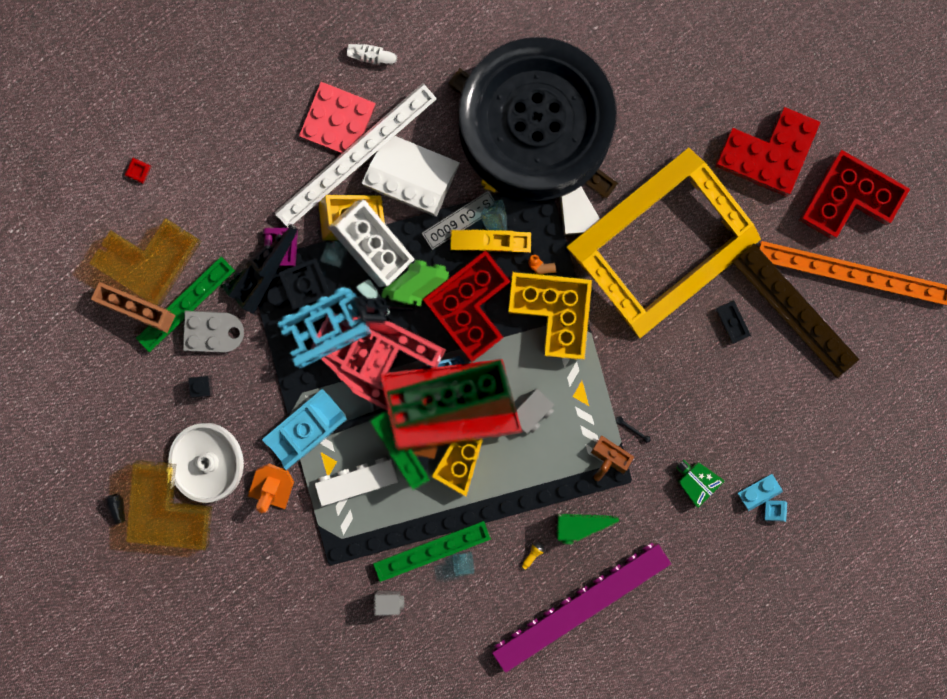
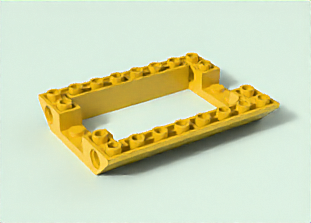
[567,147,761,339]

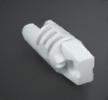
[347,44,398,65]

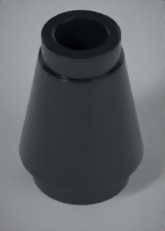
[104,493,126,524]

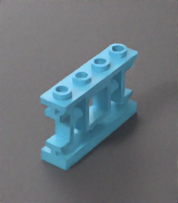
[277,287,371,368]

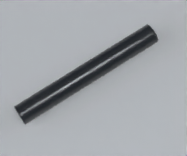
[333,408,389,433]

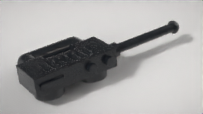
[350,296,415,323]

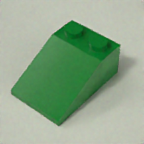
[556,514,619,544]

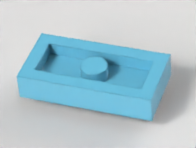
[738,474,783,512]

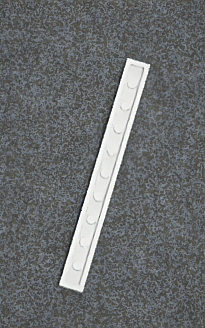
[275,83,436,227]

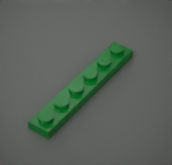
[136,256,235,353]
[373,521,491,582]

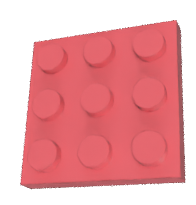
[299,82,376,154]

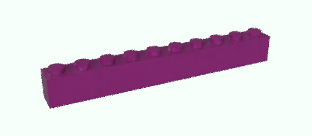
[492,542,671,673]

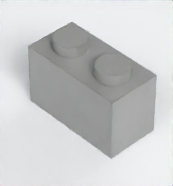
[517,389,554,434]
[375,591,404,615]

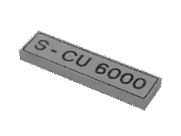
[422,191,499,250]

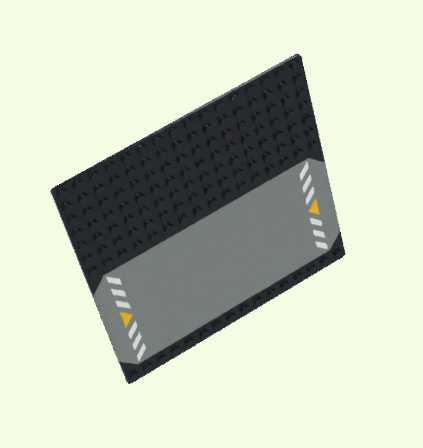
[258,193,632,565]

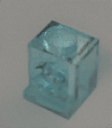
[453,552,475,576]

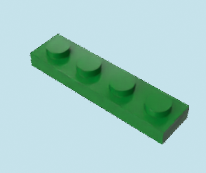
[371,411,430,490]

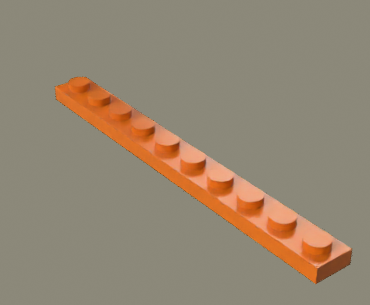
[759,241,947,306]

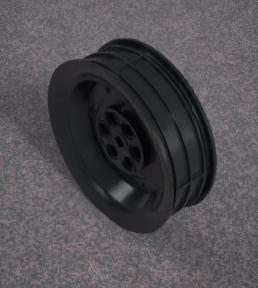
[459,37,617,201]

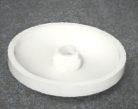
[168,423,244,503]

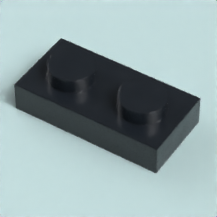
[716,300,751,344]

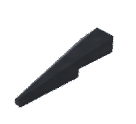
[222,224,298,314]

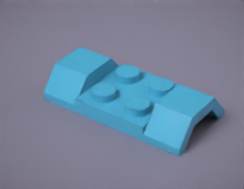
[262,389,347,470]

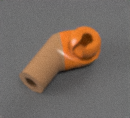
[528,255,556,274]

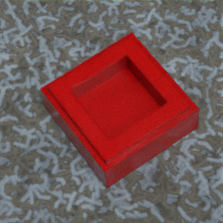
[125,158,152,184]

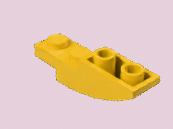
[450,230,531,253]

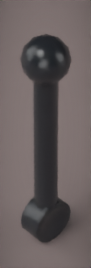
[616,416,651,443]

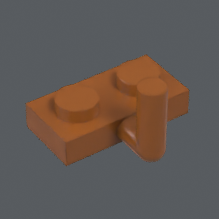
[590,435,634,481]

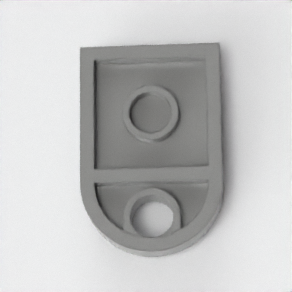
[183,310,244,352]

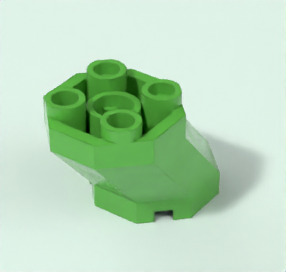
[382,260,449,307]

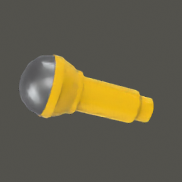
[522,542,544,570]

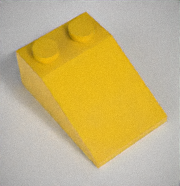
[318,195,385,240]

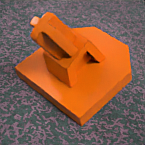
[248,464,294,514]

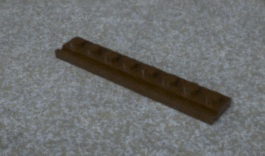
[732,243,860,378]

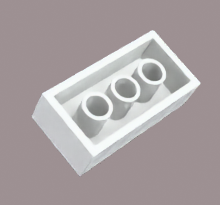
[328,200,415,287]

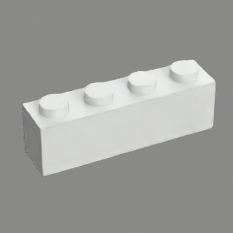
[315,457,398,506]

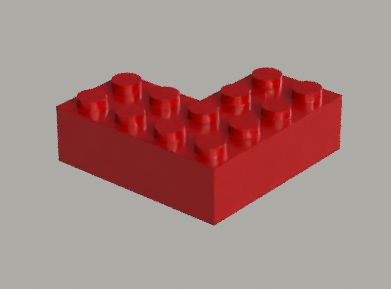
[715,107,821,197]
[799,150,910,240]
[423,251,510,362]

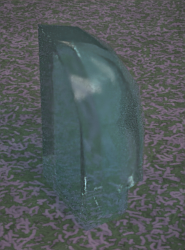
[481,200,507,231]

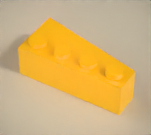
[432,438,483,497]

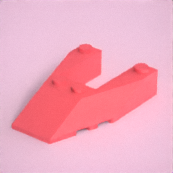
[311,313,446,411]

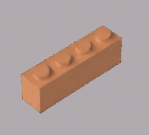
[91,282,175,333]

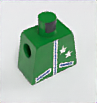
[675,459,725,508]

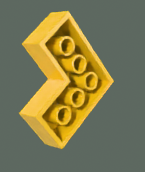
[508,272,592,360]

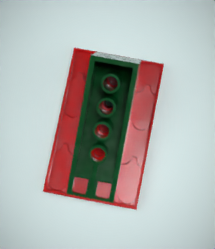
[380,359,523,449]

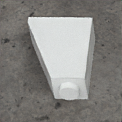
[559,187,600,235]

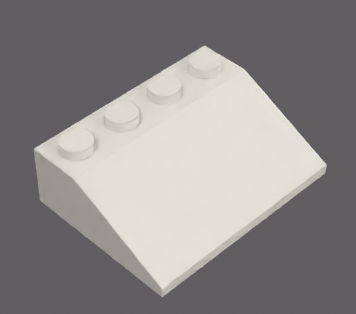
[362,136,460,217]

